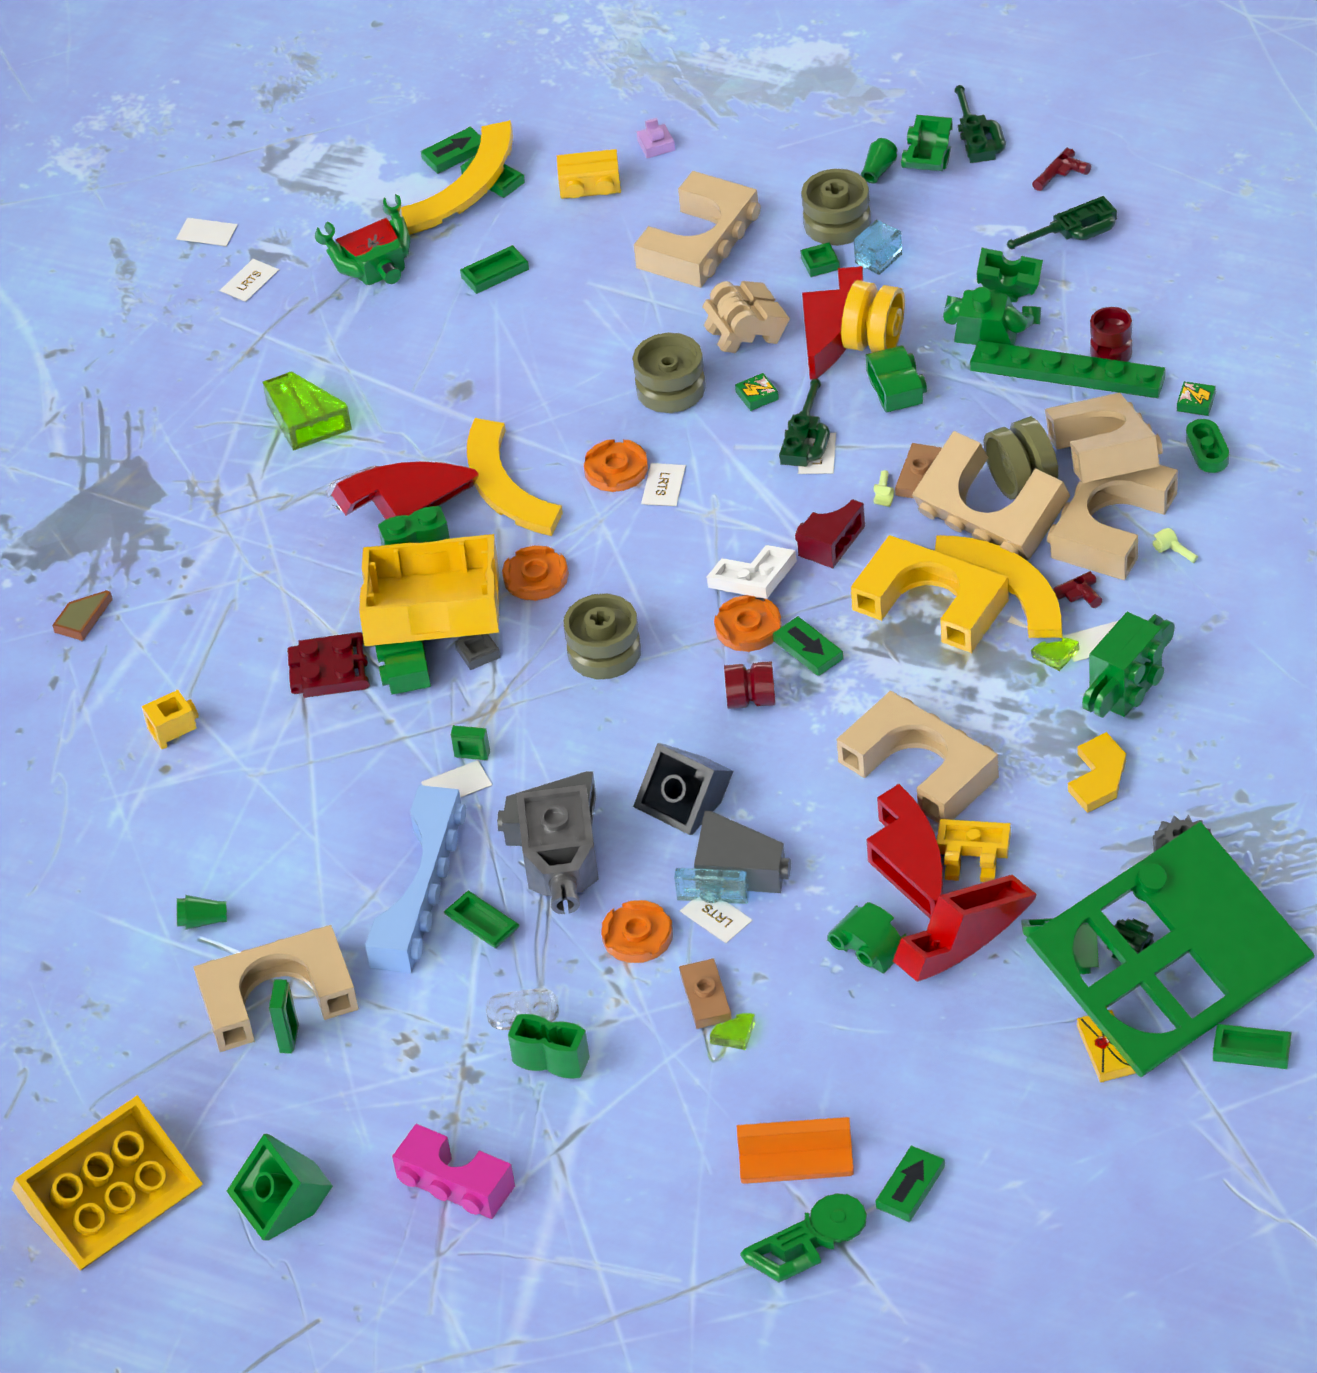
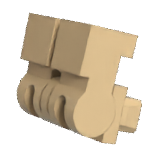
[702,281,790,353]

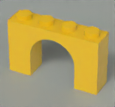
[851,535,1009,653]

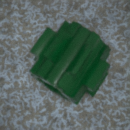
[1106,918,1154,961]

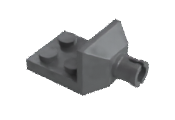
[516,784,599,914]

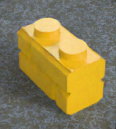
[556,149,621,199]

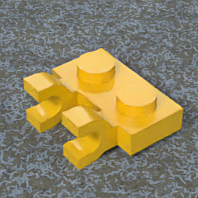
[937,819,1011,882]

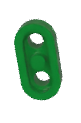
[1186,419,1229,473]

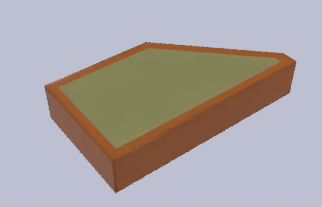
[52,590,113,641]

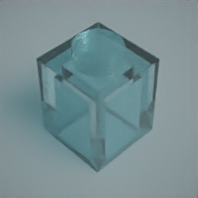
[854,220,902,275]

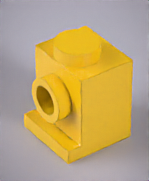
[142,690,199,750]

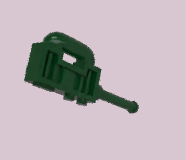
[955,85,1006,163]
[1007,196,1117,250]
[779,378,830,467]

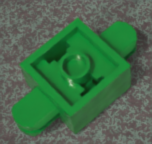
[1082,611,1175,718]

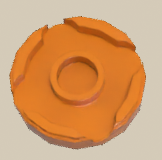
[584,439,648,492]
[502,545,569,601]
[714,595,782,652]
[601,900,673,963]

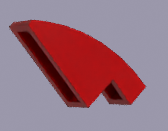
[802,266,863,380]
[331,461,479,520]
[866,784,943,919]
[893,875,1037,982]

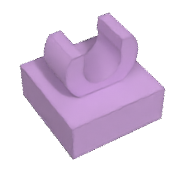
[636,118,675,158]

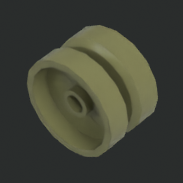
[801,168,871,246]
[632,332,706,413]
[983,416,1058,500]
[564,593,641,680]

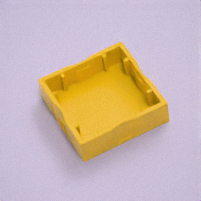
[359,534,499,646]

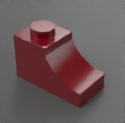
[795,499,865,569]

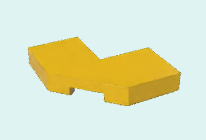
[1068,732,1126,813]

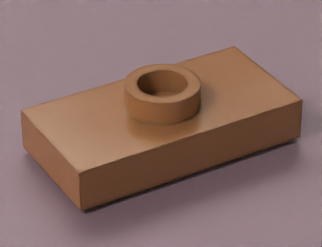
[895,443,942,499]
[679,958,732,1029]

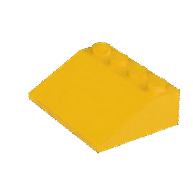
[11,1095,203,1271]

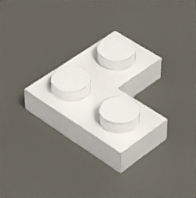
[706,545,797,599]

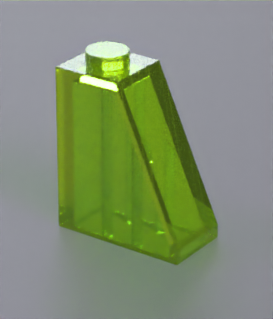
[262,371,352,451]

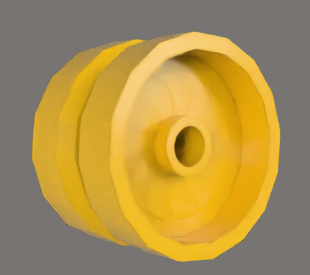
[841,280,905,353]

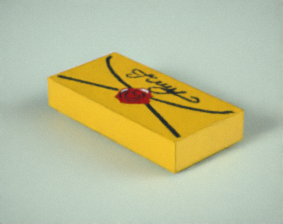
[1077,1010,1136,1082]

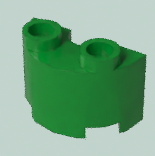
[901,115,953,171]
[977,247,1043,302]
[827,902,907,974]

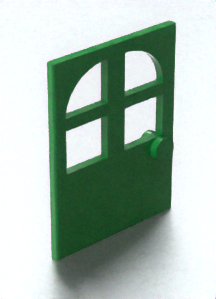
[1026,821,1314,1077]

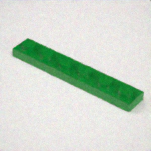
[970,340,1165,398]

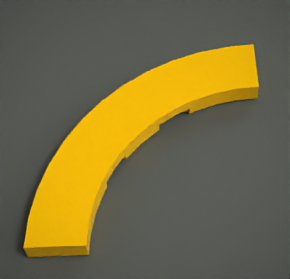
[401,120,513,235]
[467,418,563,536]
[935,535,1063,638]

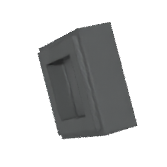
[455,634,501,670]

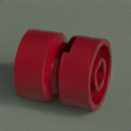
[1090,307,1132,362]
[724,661,776,709]

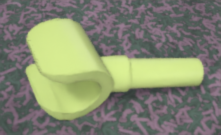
[873,470,894,507]
[1152,528,1198,563]

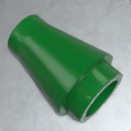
[861,138,898,184]
[176,895,227,930]

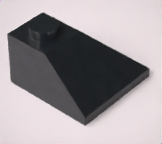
[633,743,733,835]

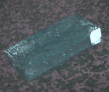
[674,868,749,904]

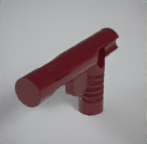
[1032,147,1091,191]
[1053,571,1102,608]

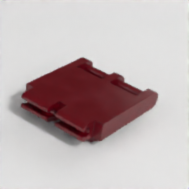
[287,632,370,698]

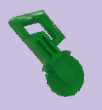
[740,1193,867,1283]

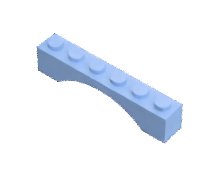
[365,785,466,973]

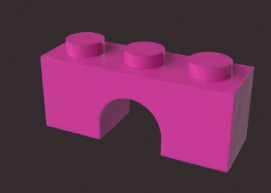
[392,1124,515,1219]

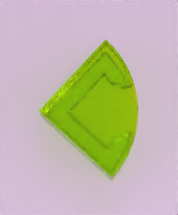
[1031,638,1080,671]
[710,1013,755,1050]

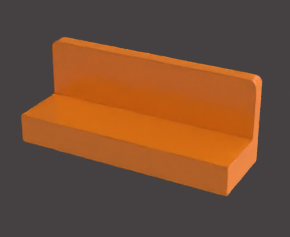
[736,1117,854,1184]

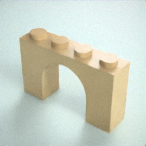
[634,171,761,288]
[1045,393,1163,483]
[912,431,1070,561]
[1047,464,1178,581]
[837,690,999,823]
[193,925,359,1052]

